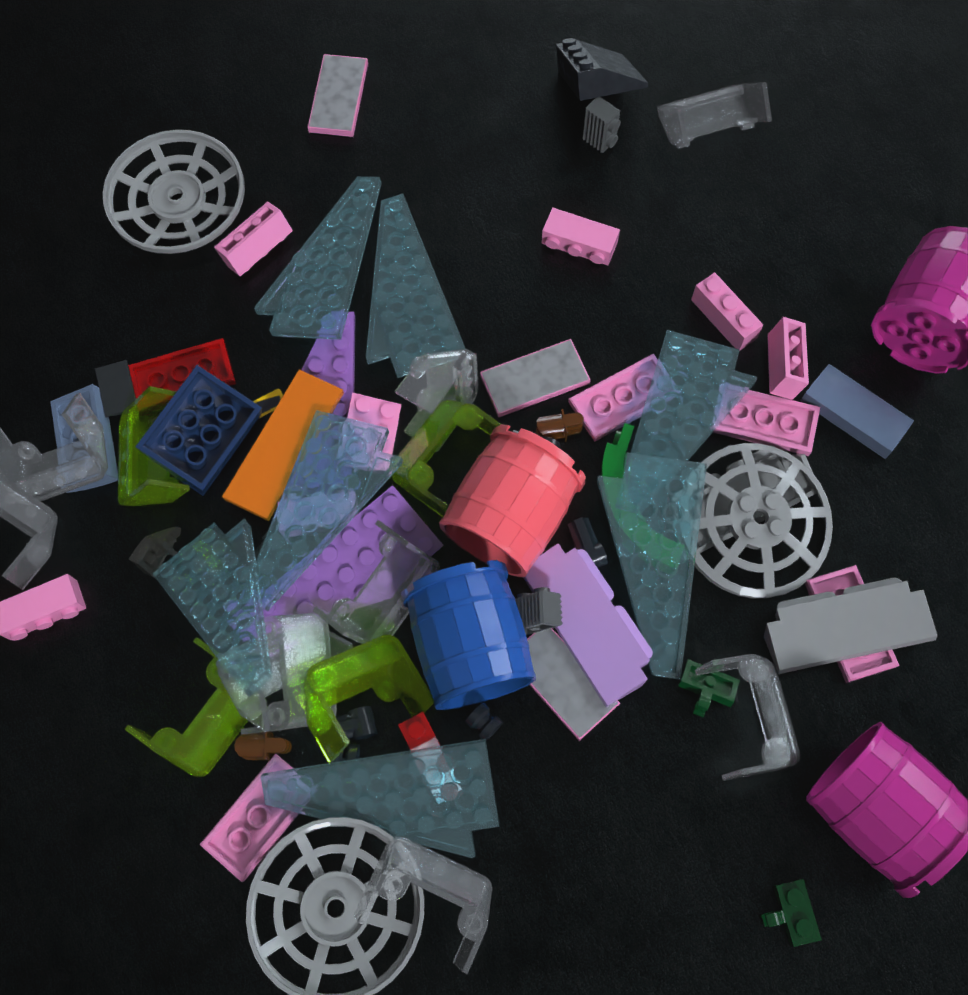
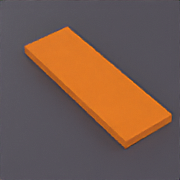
[222,369,344,521]

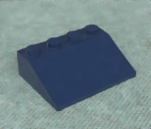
[135,365,262,496]

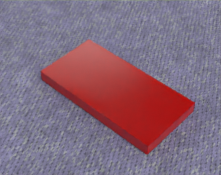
[128,338,236,412]

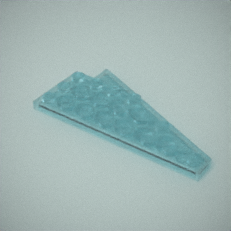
[254,176,382,340]
[366,194,467,378]
[614,330,757,515]
[240,410,403,611]
[597,452,707,679]
[153,519,272,697]
[261,739,499,858]

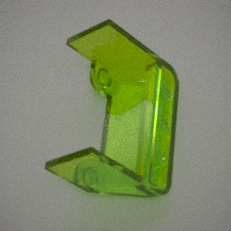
[118,386,189,506]
[389,400,501,517]
[303,635,434,763]
[125,637,265,777]

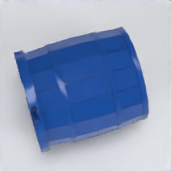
[401,560,536,710]

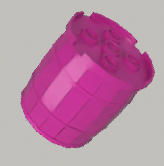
[871,226,968,374]
[806,722,968,898]

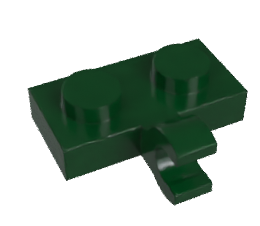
[679,659,740,717]
[761,879,822,947]

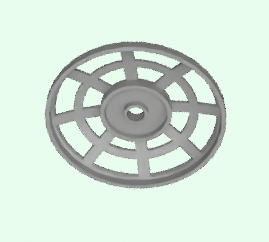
[103,130,245,254]
[677,443,833,598]
[246,817,424,995]

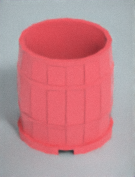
[439,424,586,577]

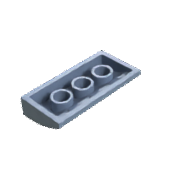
[801,364,914,459]
[50,384,119,493]

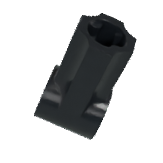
[567,517,608,568]
[319,706,378,745]

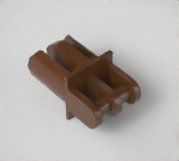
[536,409,584,442]
[234,731,292,761]

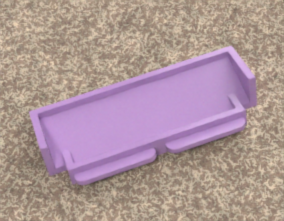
[523,543,653,707]

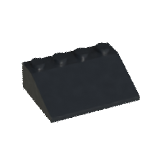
[556,38,648,101]

